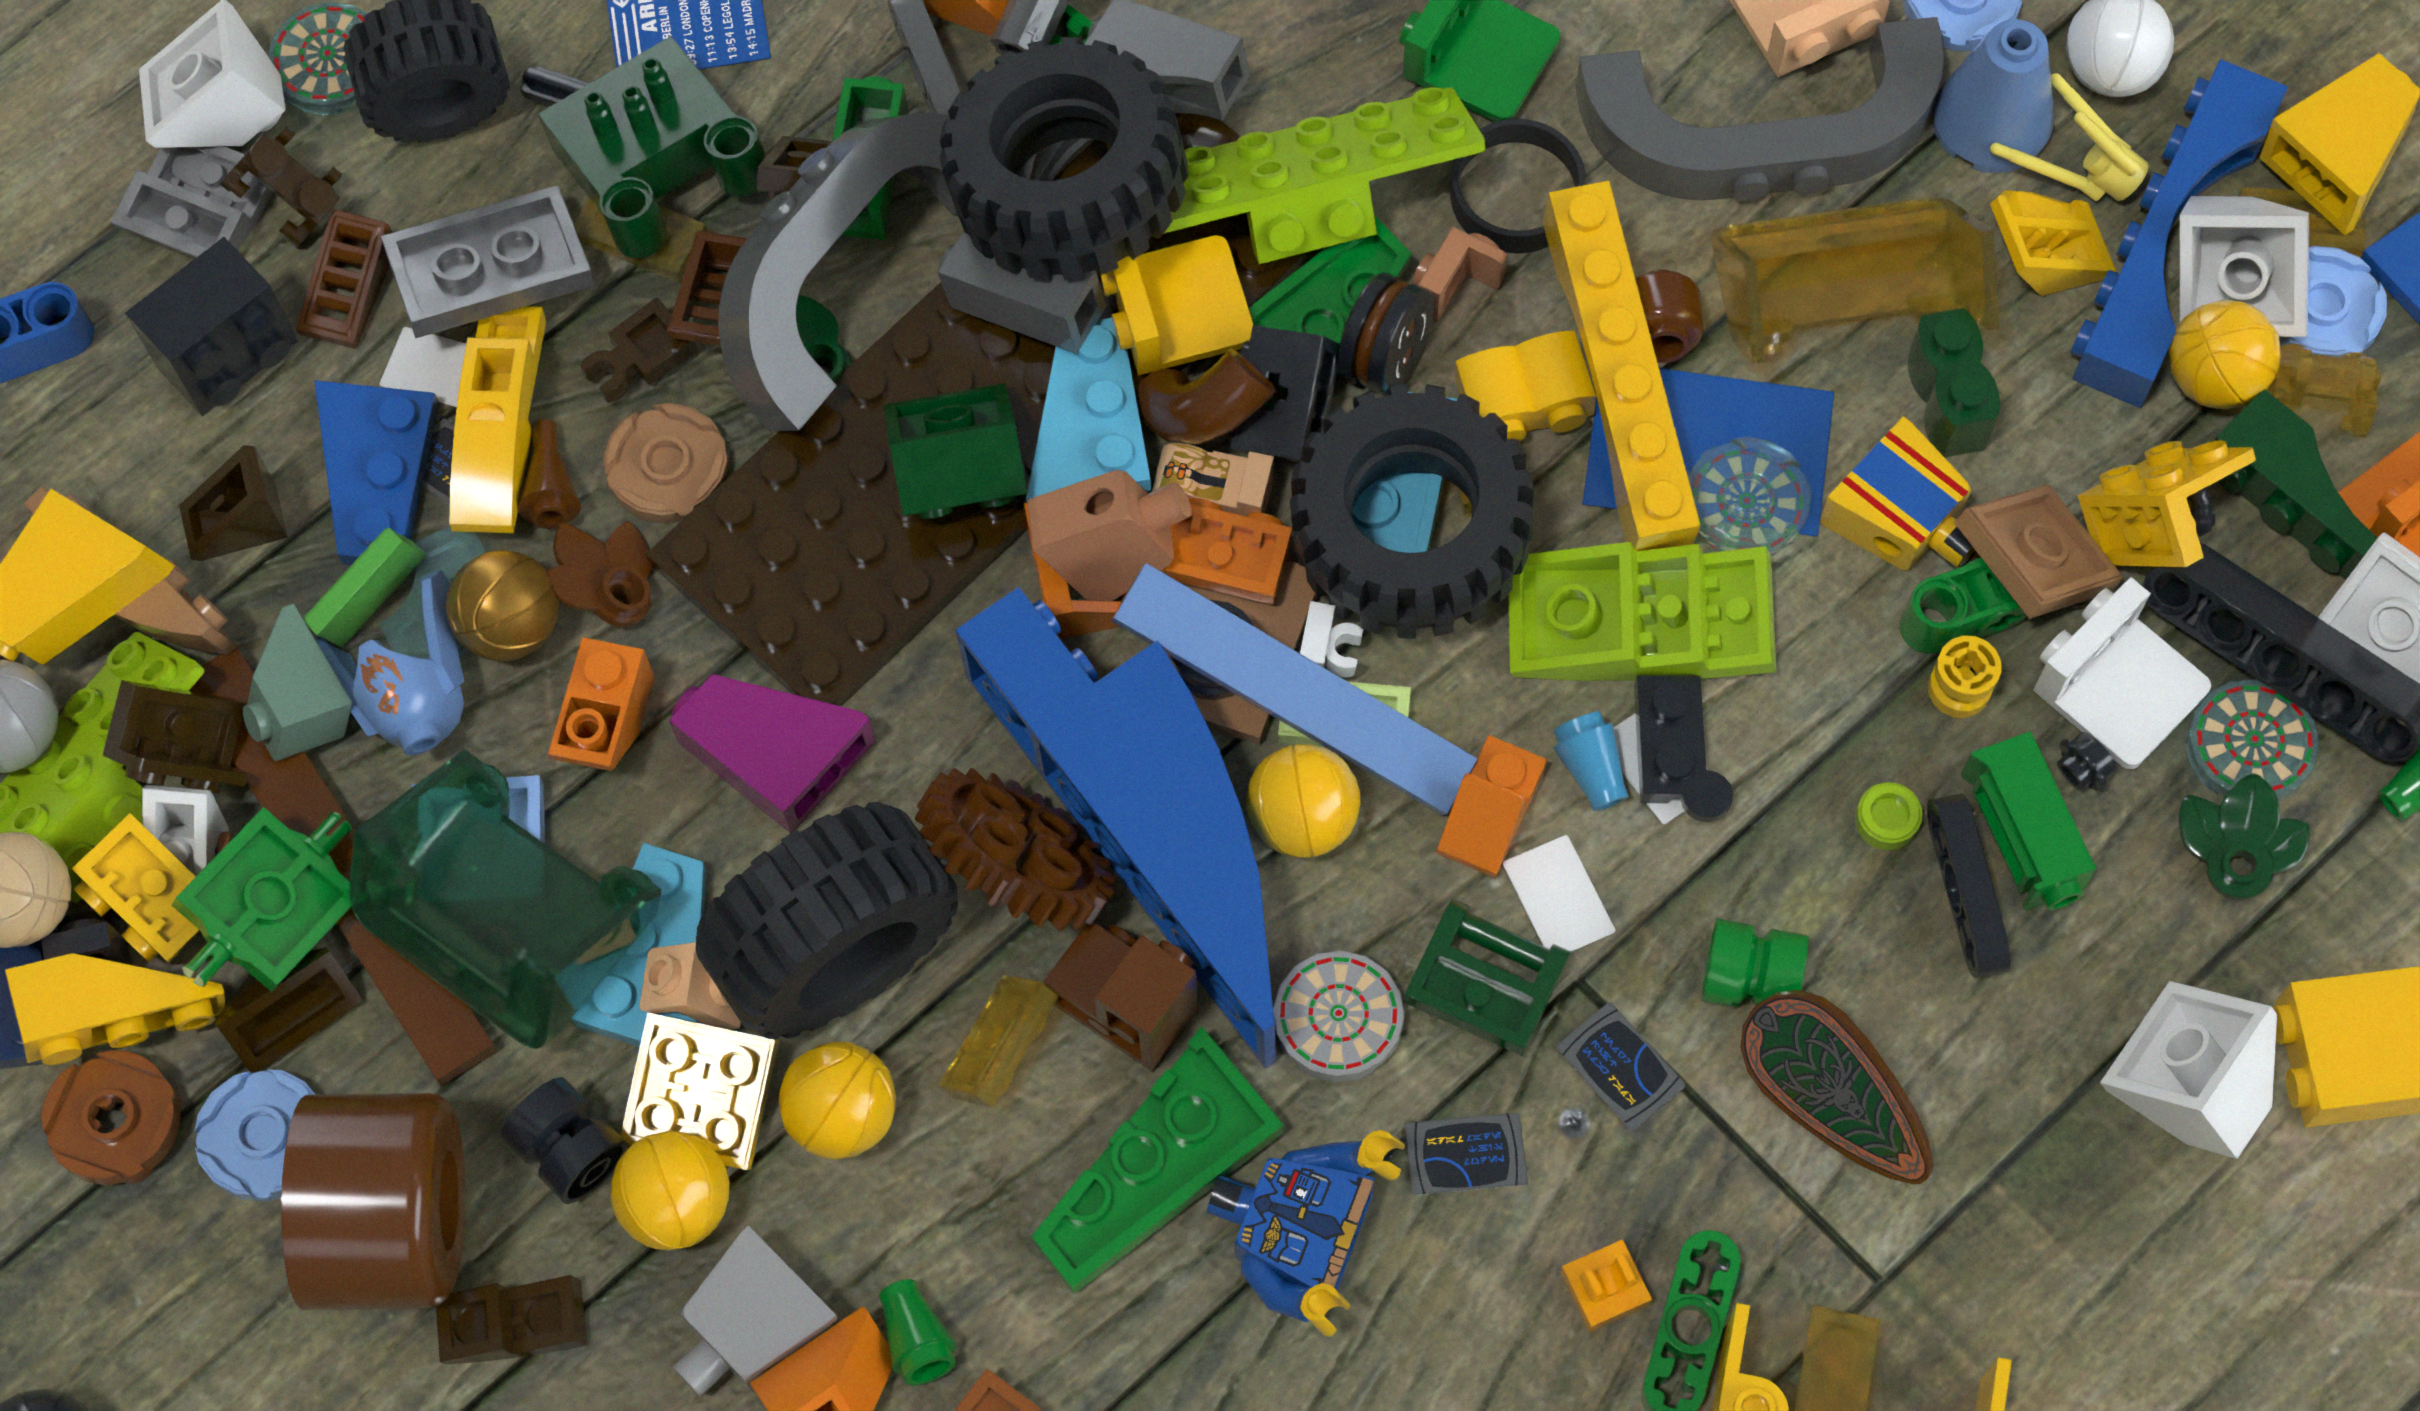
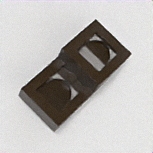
[436,1275,587,1365]

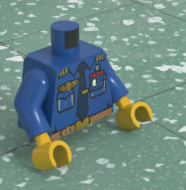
[1207,1130,1405,1337]

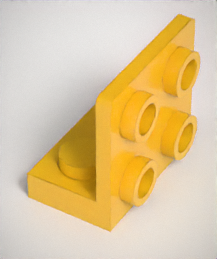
[2077,440,2256,567]

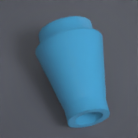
[1553,711,1629,812]

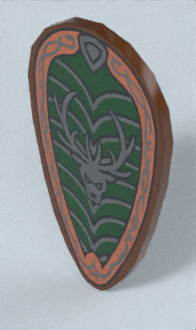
[1740,990,1934,1184]

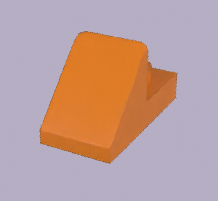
[1437,735,1547,878]

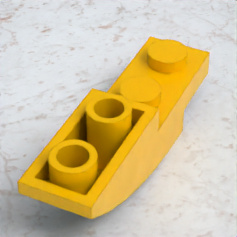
[449,306,546,533]

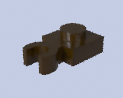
[580,297,697,403]

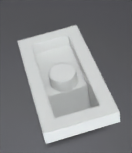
[142,785,229,876]

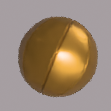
[446,550,559,662]

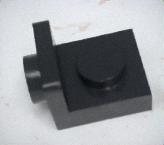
[41,908,132,965]

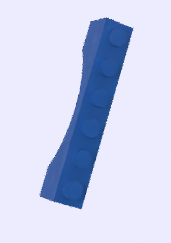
[2070,59,2288,409]

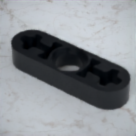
[1927,793,2011,978]

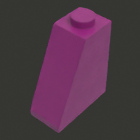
[669,674,876,834]

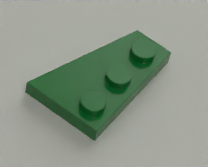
[1248,215,1412,382]

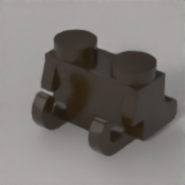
[220,126,343,248]

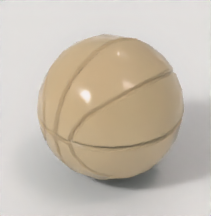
[0,832,71,948]

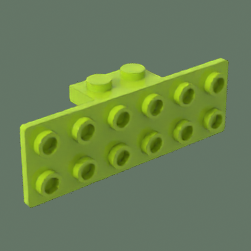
[1164,87,1486,264]
[0,632,204,904]

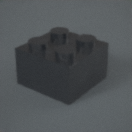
[125,237,298,416]

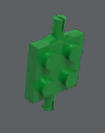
[171,807,363,992]

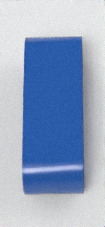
[0,282,94,384]

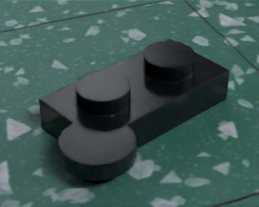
[1634,675,1733,822]

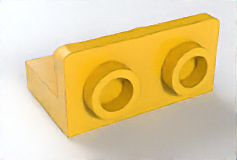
[72,813,200,963]

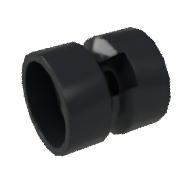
[501,1077,628,1204]

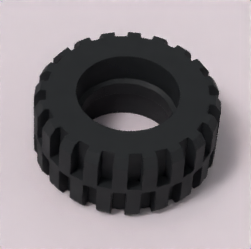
[939,37,1188,281]
[1289,383,1534,639]
[696,802,958,1040]

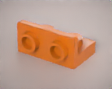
[1161,498,1293,605]

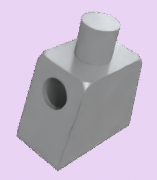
[672,1225,839,1397]

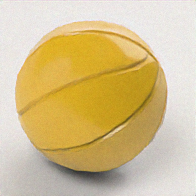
[2169,300,2281,410]
[1246,744,1361,858]
[779,1041,896,1160]
[610,1131,729,1250]

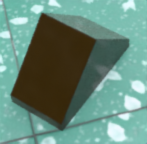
[179,445,288,561]

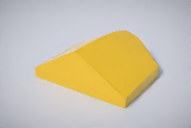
[1990,190,2117,296]

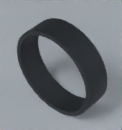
[1450,119,1585,254]

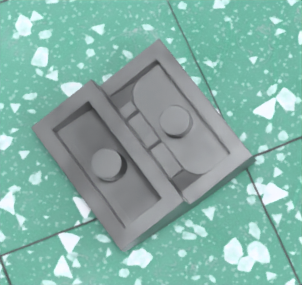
[110,146,275,259]

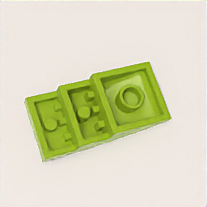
[1508,542,1776,681]

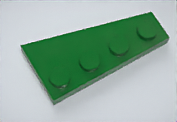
[1031,1026,1284,1294]

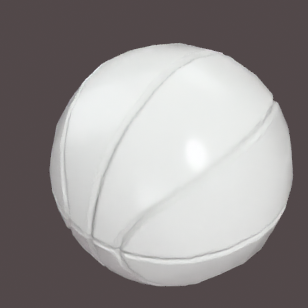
[2066,0,2174,97]

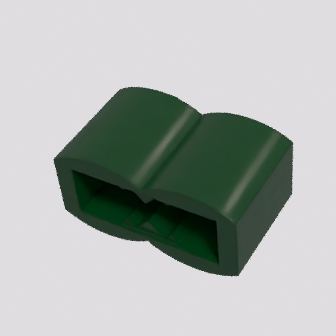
[1908,308,2000,458]

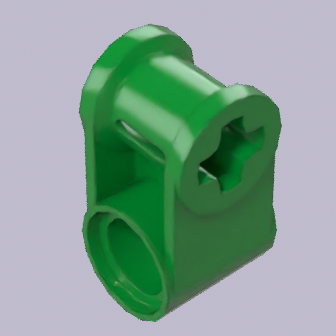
[1899,557,2027,654]

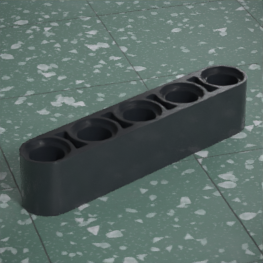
[2142,542,2420,763]

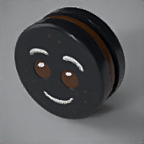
[1338,272,1434,396]

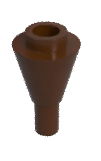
[518,419,581,529]

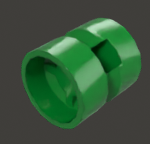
[1701,918,1809,1007]

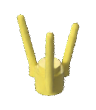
[1990,73,2149,201]

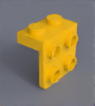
[1097,235,1253,376]

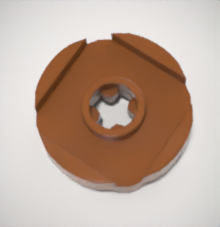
[41,1050,181,1185]

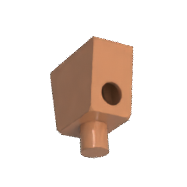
[1027,470,1192,601]

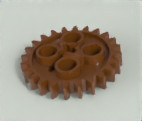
[915,768,1115,931]

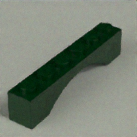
[2214,389,2377,580]

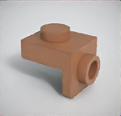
[1412,227,1507,323]

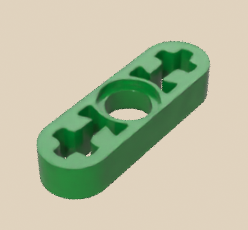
[1641,1230,1741,1411]

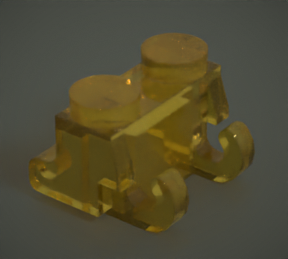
[2269,343,2381,438]

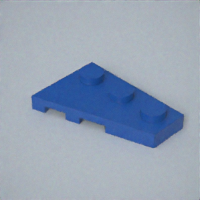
[314,380,440,565]

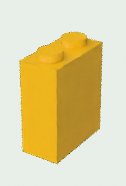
[2272,966,2420,1128]

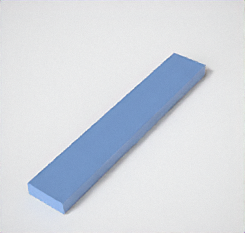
[1111,563,1477,816]

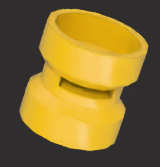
[1928,636,2001,718]

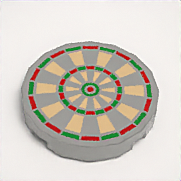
[1273,950,1404,1083]

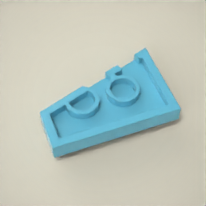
[1026,317,1151,502]

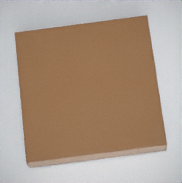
[1955,484,2123,619]

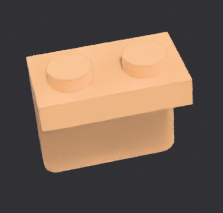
[1730,0,1890,77]

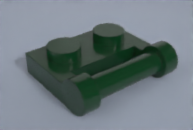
[1403,898,1571,1057]

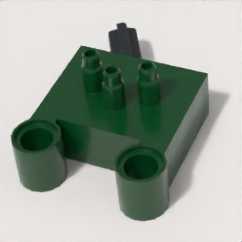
[520,36,766,258]

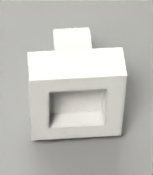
[1300,601,1363,677]

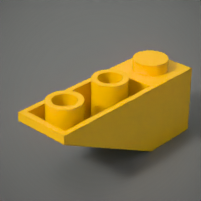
[5,953,225,1065]

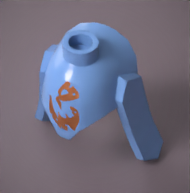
[314,570,464,756]

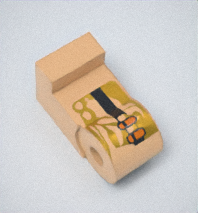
[1151,443,1274,516]

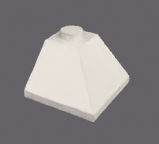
[139,0,286,148]
[2180,196,2309,337]
[2100,981,2277,1159]

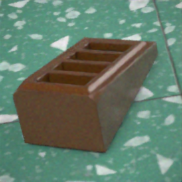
[296,210,393,349]
[667,230,748,346]

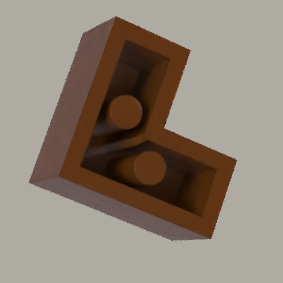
[1043,922,1198,1072]

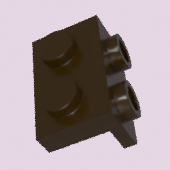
[103,680,248,793]

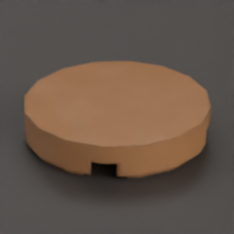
[603,403,730,524]

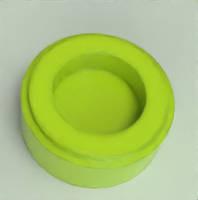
[1855,782,1923,851]

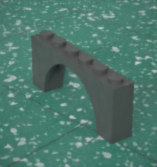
[938,0,1251,354]

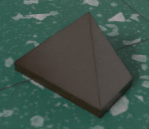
[215,947,364,1073]

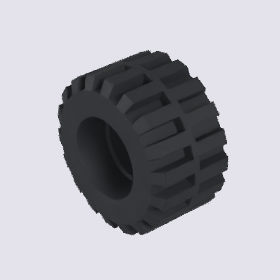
[343,0,510,143]

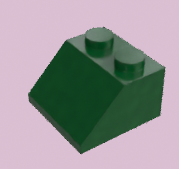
[883,383,1027,519]

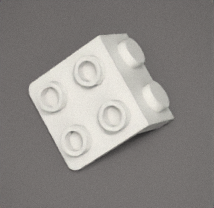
[2033,577,2211,769]

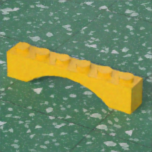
[1542,180,1701,551]

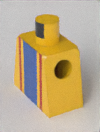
[1820,416,1975,570]

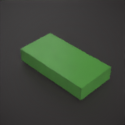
[304,527,427,647]

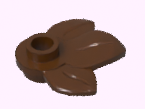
[546,521,652,627]

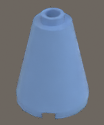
[1932,19,2054,173]

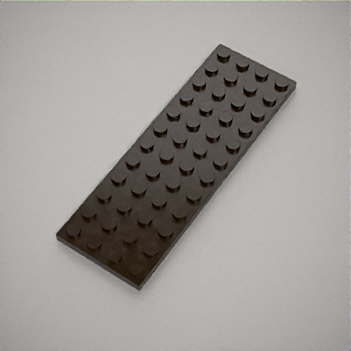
[646,113,1322,706]

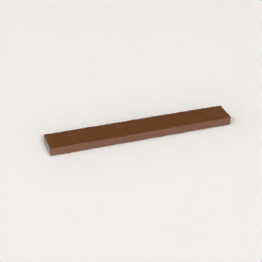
[189,647,497,1087]

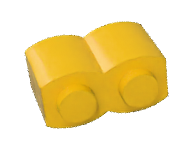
[1455,331,1596,442]

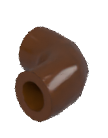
[1135,349,1276,444]

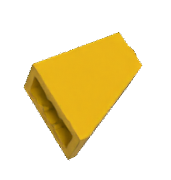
[2260,53,2420,235]
[0,489,175,665]

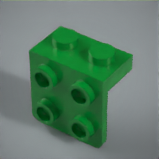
[1399,0,1561,122]

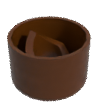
[281,1093,466,1310]

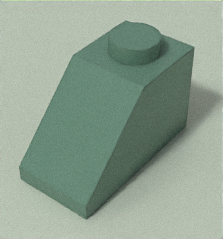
[243,604,352,762]

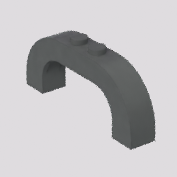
[1575,17,1944,201]
[718,113,957,431]

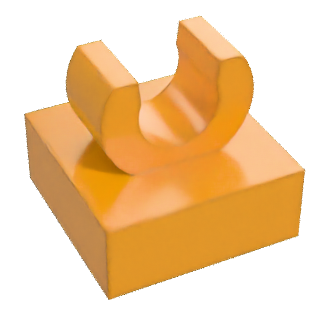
[1560,1239,1652,1333]

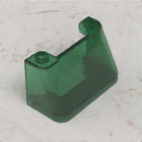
[349,749,662,1049]

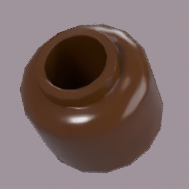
[1635,269,1704,363]

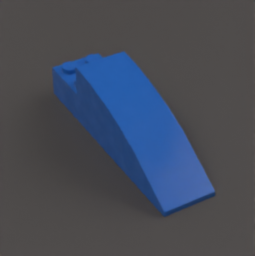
[955,587,1276,1069]

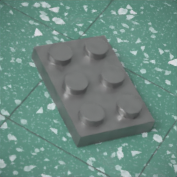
[381,185,594,339]

